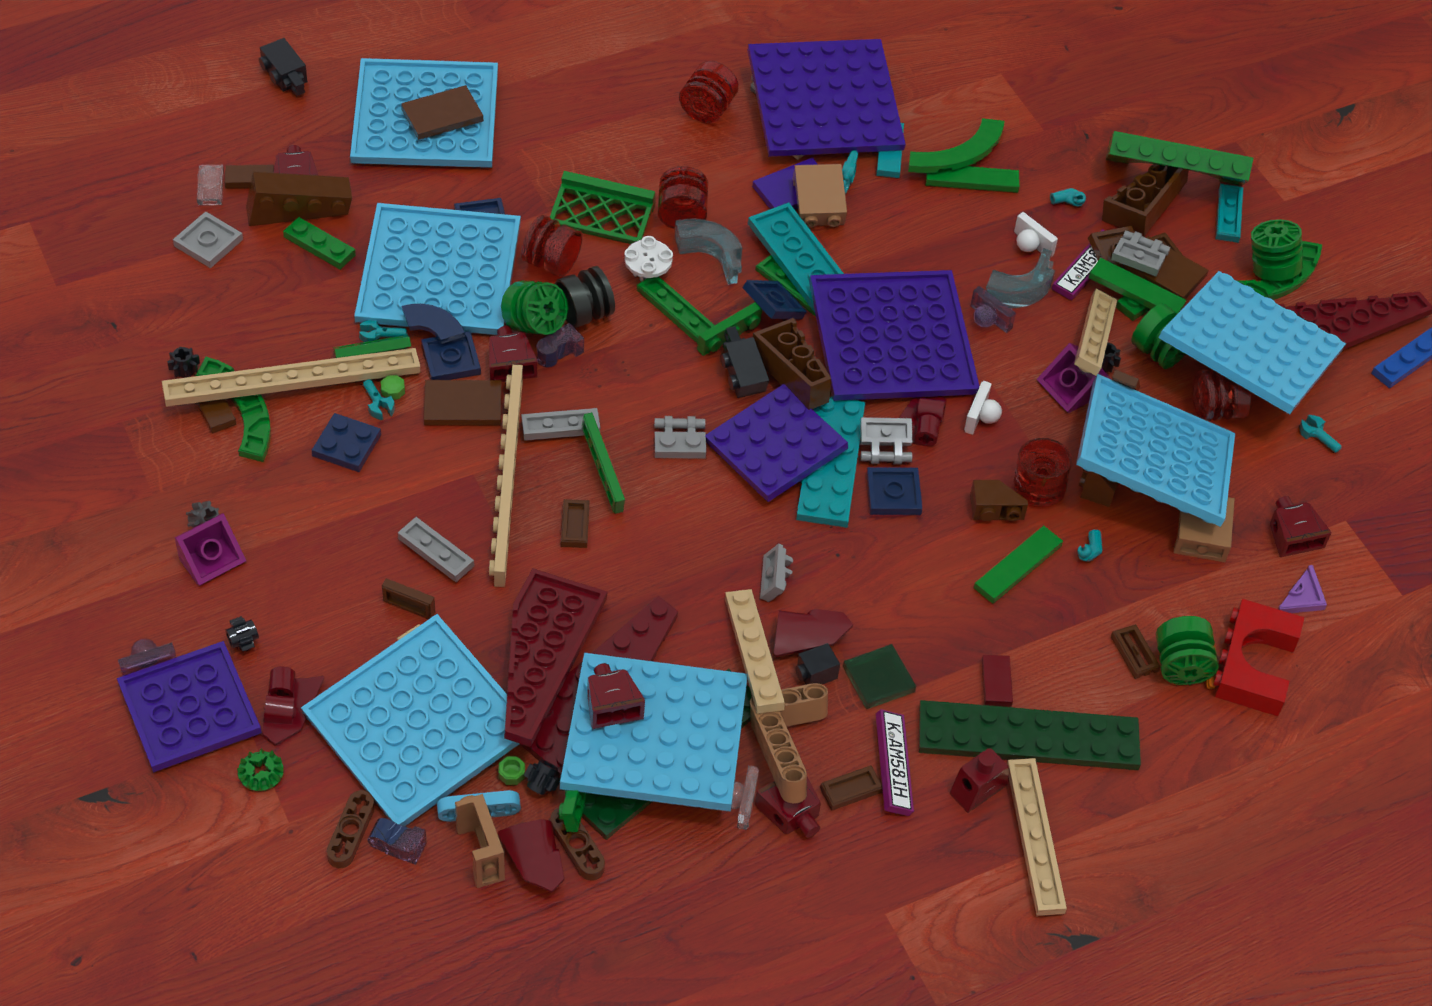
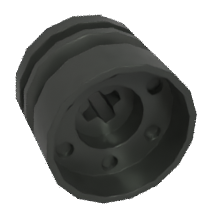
[555,266,615,328]

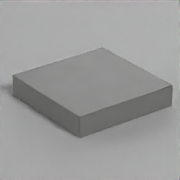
[173,211,243,268]

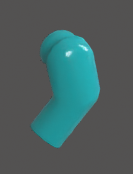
[1050,188,1086,207]
[1077,530,1103,562]

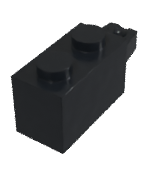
[259,38,308,96]
[720,326,769,398]

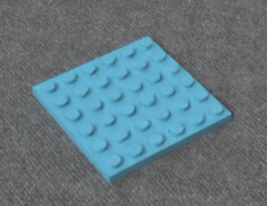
[350,58,498,168]
[354,203,521,335]
[1159,271,1346,414]
[1076,374,1235,527]
[301,614,519,827]
[560,653,747,812]

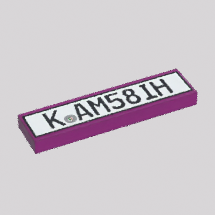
[1052,229,1105,300]
[876,709,914,816]

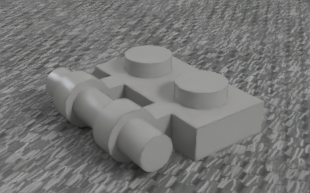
[1111,230,1171,276]
[654,416,706,459]
[860,417,912,465]

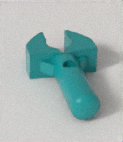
[359,320,407,342]
[363,379,395,420]
[1299,415,1341,453]

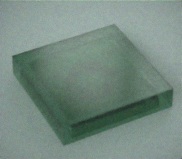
[843,644,916,709]

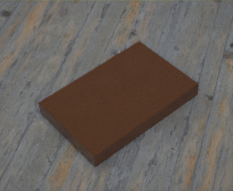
[401,85,484,140]
[1121,236,1209,299]
[424,380,501,425]

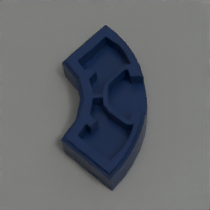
[402,303,465,344]

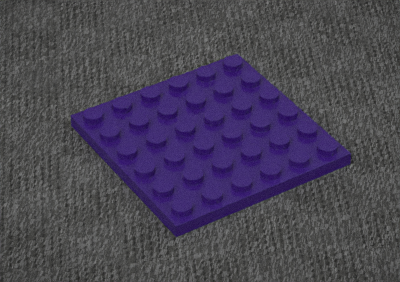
[747,39,906,157]
[809,270,980,401]

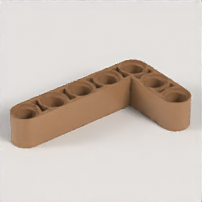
[750,683,828,803]

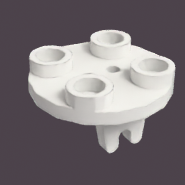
[624,236,673,282]

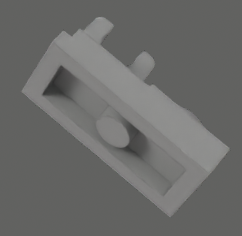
[760,544,793,602]

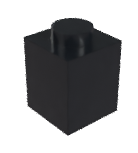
[795,643,840,685]

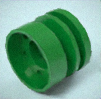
[1251,219,1303,281]
[501,280,568,335]
[1131,303,1186,369]
[1156,616,1219,685]

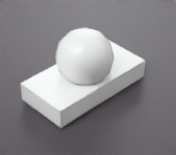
[1014,212,1058,259]
[964,381,1002,435]

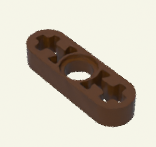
[327,790,375,868]
[551,807,605,881]

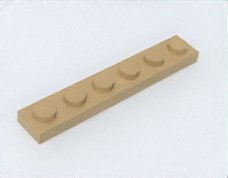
[1074,289,1117,376]
[725,589,785,714]
[1007,758,1067,916]

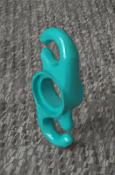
[842,150,858,194]

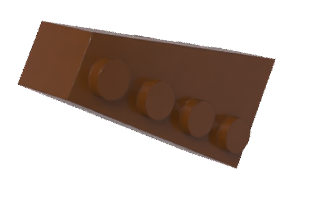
[1102,164,1189,237]
[246,172,352,226]
[753,318,831,410]

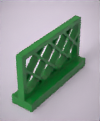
[548,171,656,244]

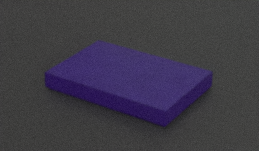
[752,158,818,210]

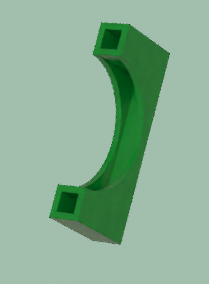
[1106,131,1254,186]

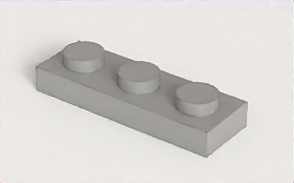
[521,408,600,440]
[398,517,474,582]

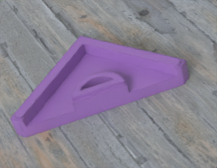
[1278,565,1327,613]

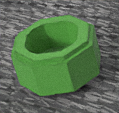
[381,375,405,400]
[499,756,525,785]

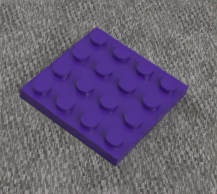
[705,384,848,502]
[117,641,262,772]

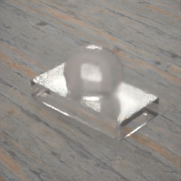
[197,164,224,205]
[731,766,759,830]

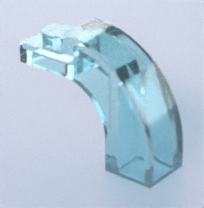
[675,219,742,284]
[983,248,1055,308]

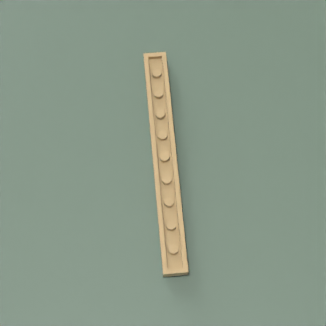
[162,348,420,407]
[489,365,523,587]

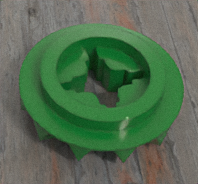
[237,748,284,791]

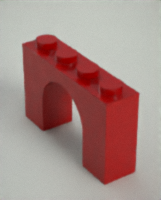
[1213,599,1305,716]

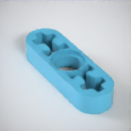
[437,790,521,822]

